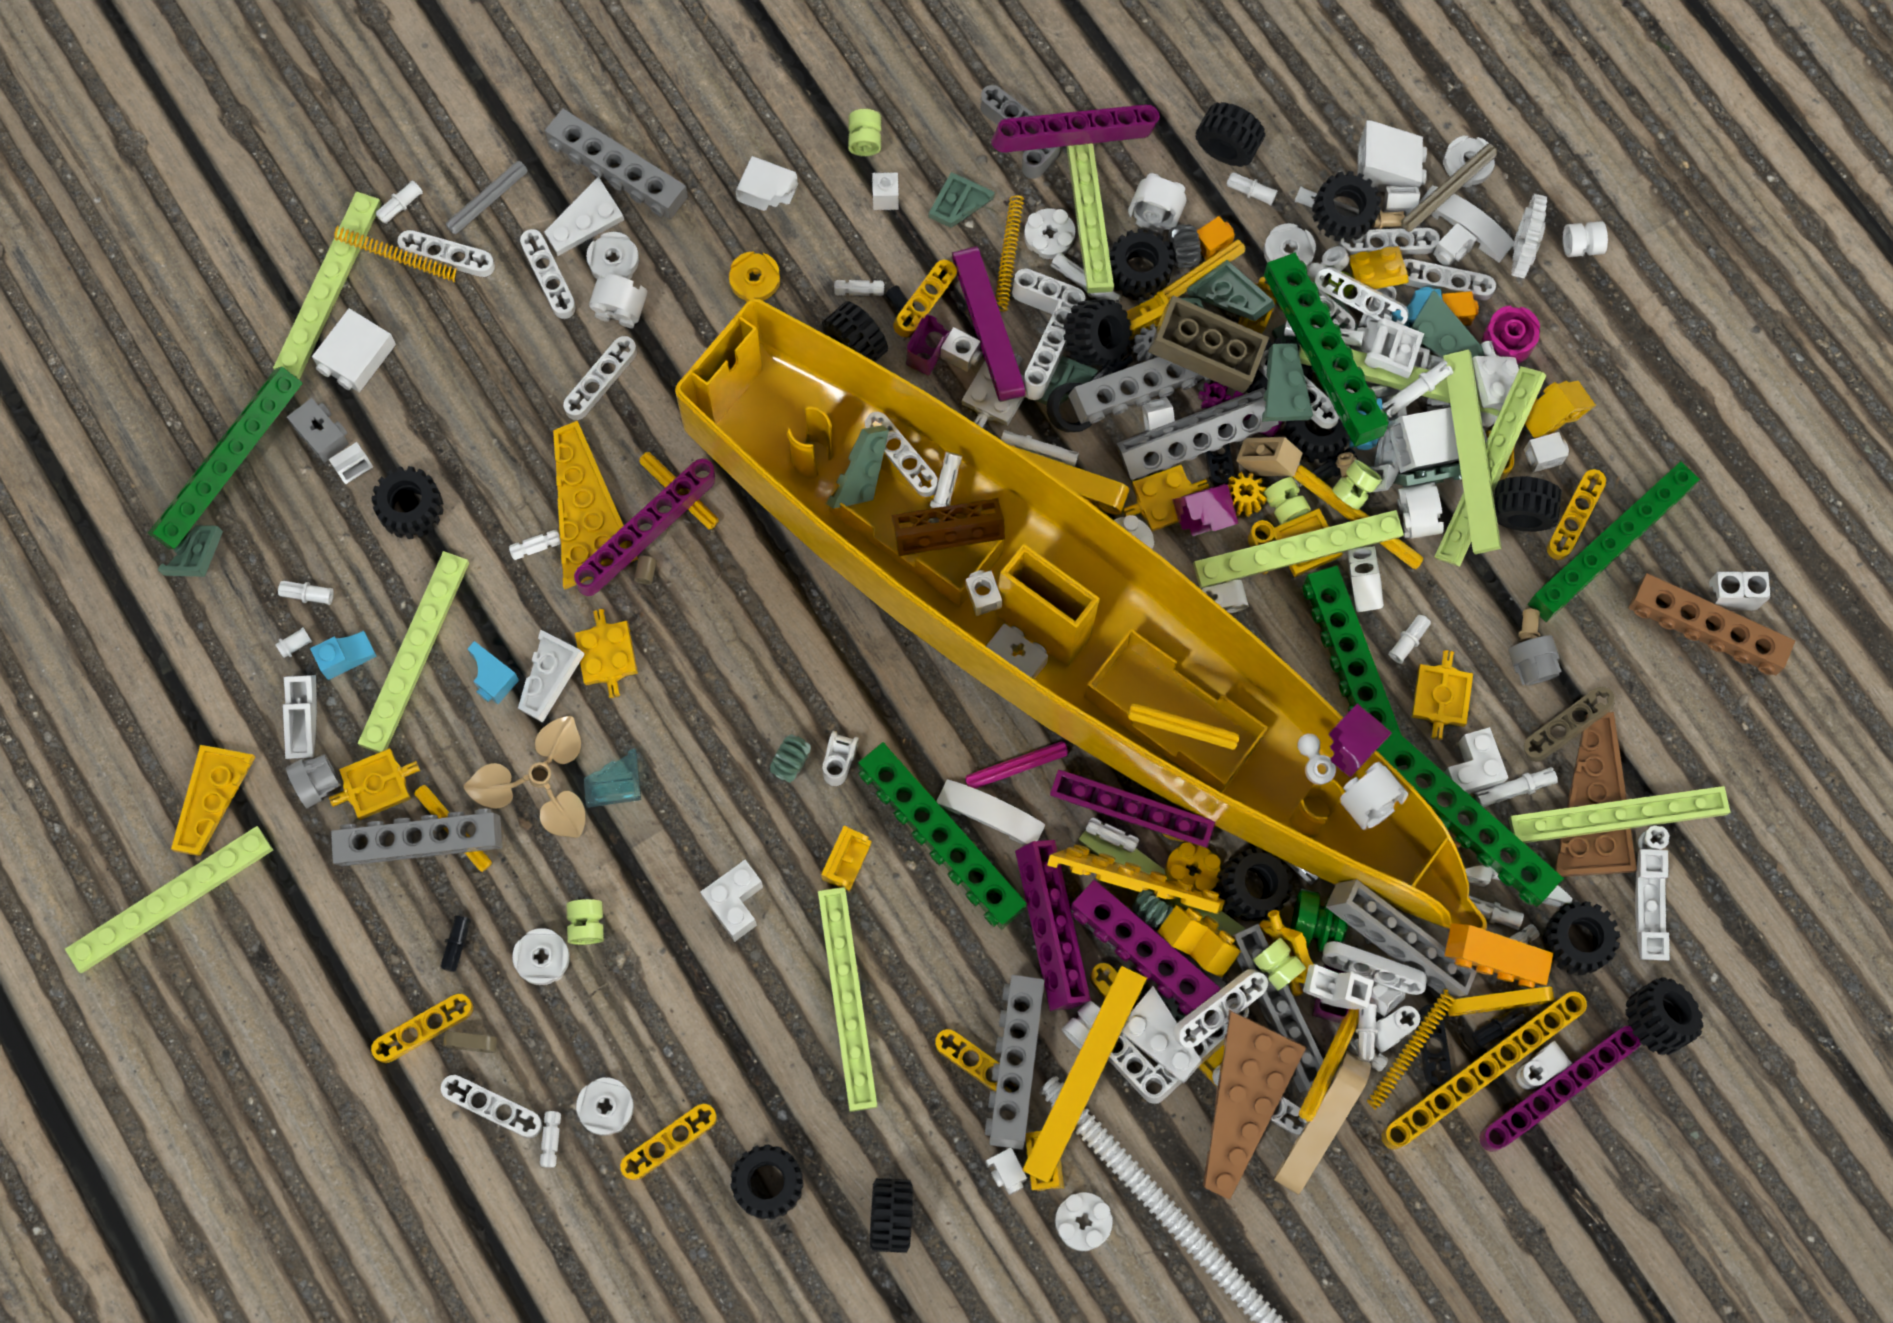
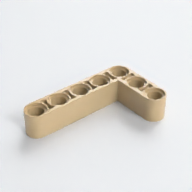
[1274,1050,1372,1195]

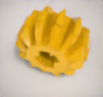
[1228,472,1267,517]

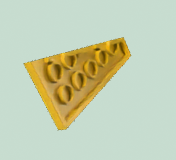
[553,420,638,590]
[1047,845,1225,914]

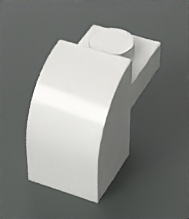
[1303,964,1374,1009]

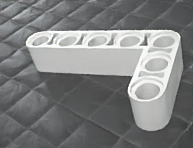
[1012,269,1085,400]
[1108,998,1249,1104]

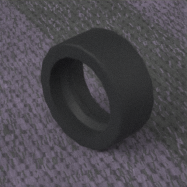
[1046,383,1092,432]

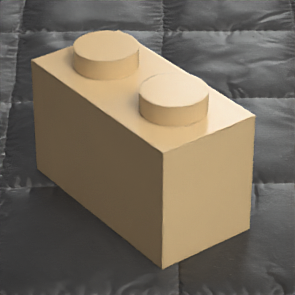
[1236,437,1303,476]

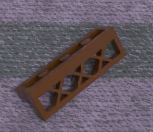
[892,498,1005,556]

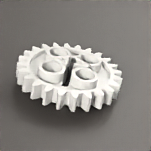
[1511,194,1547,278]

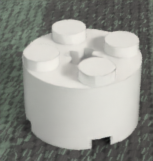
[1128,173,1186,234]
[589,274,648,328]
[1397,482,1443,539]
[1340,762,1408,830]

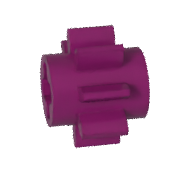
[1198,381,1231,409]

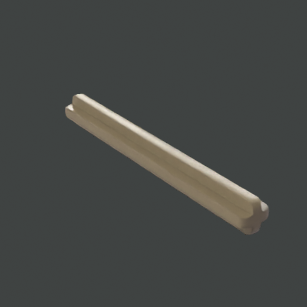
[1401,144,1497,232]

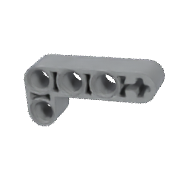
[980,85,1060,179]

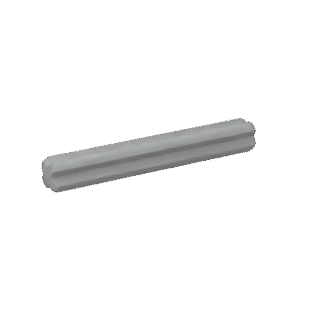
[446,161,527,234]

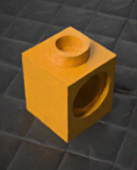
[1196,216,1234,260]
[1442,291,1479,326]

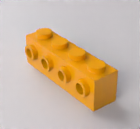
[1444,923,1553,989]

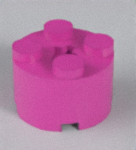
[1482,306,1540,364]

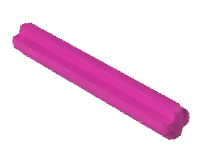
[965,741,1068,789]

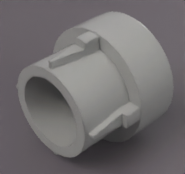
[1508,635,1561,686]
[286,754,341,808]

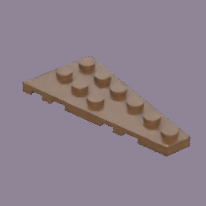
[1555,712,1637,877]
[1203,1009,1306,1200]

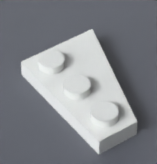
[518,630,585,722]
[1121,986,1202,1084]

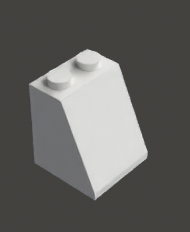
[1357,120,1427,192]

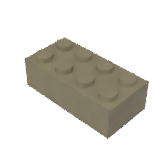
[1148,295,1269,393]

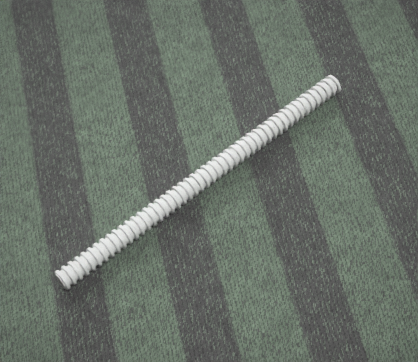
[1039,1076,1288,1323]

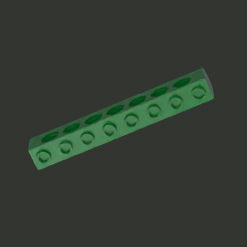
[1264,252,1389,447]
[148,367,303,549]
[1527,461,1700,623]
[1302,565,1407,770]
[1377,730,1564,907]
[858,742,1027,930]

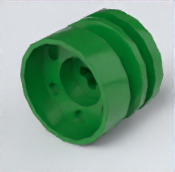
[1290,889,1348,953]

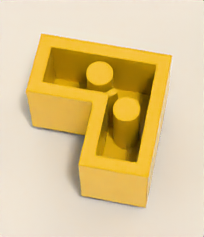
[1525,380,1596,438]
[1157,905,1241,978]

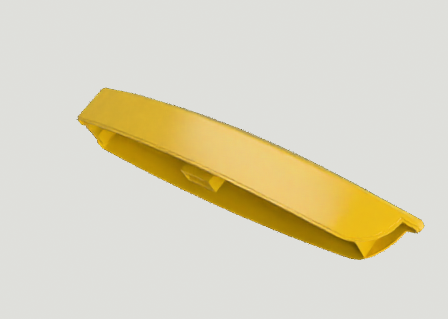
[675,299,1487,930]

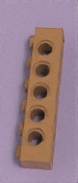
[1628,573,1796,676]

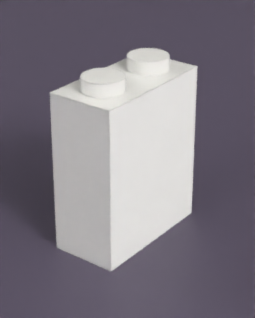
[312,309,396,393]
[1388,407,1459,473]

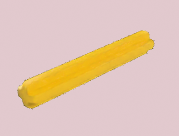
[1161,240,1245,301]
[639,452,719,530]
[1128,703,1239,750]
[414,785,492,872]

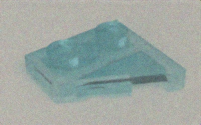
[584,749,642,808]

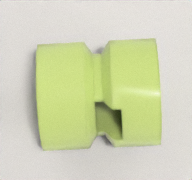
[849,109,881,156]
[1332,460,1382,510]
[1263,477,1311,525]
[566,899,604,945]
[1253,937,1306,991]

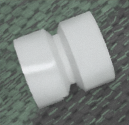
[1563,221,1608,257]
[1062,1001,1101,1050]

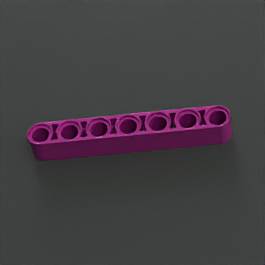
[991,105,1160,153]
[952,246,1025,402]
[574,458,715,596]
[1479,1026,1641,1152]

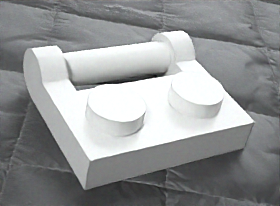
[1365,318,1424,379]

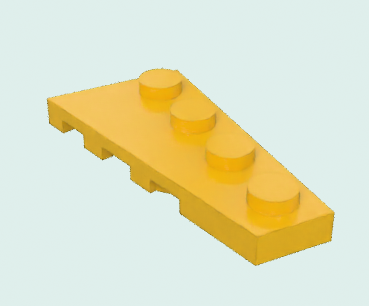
[171,745,256,856]

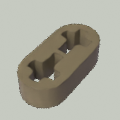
[443,1031,498,1053]

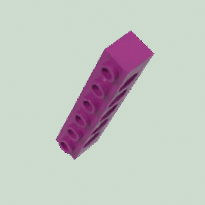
[1050,769,1215,849]
[1015,840,1091,1011]
[1071,879,1221,1015]

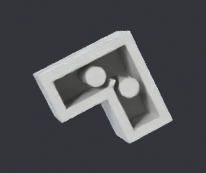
[1444,727,1508,795]
[700,860,763,942]

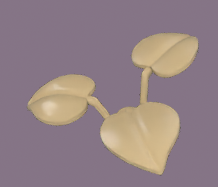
[464,716,585,838]

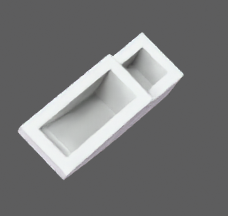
[283,675,317,759]

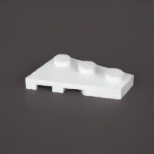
[544,177,624,256]

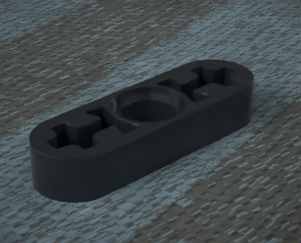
[1202,423,1234,486]
[1417,1005,1452,1087]

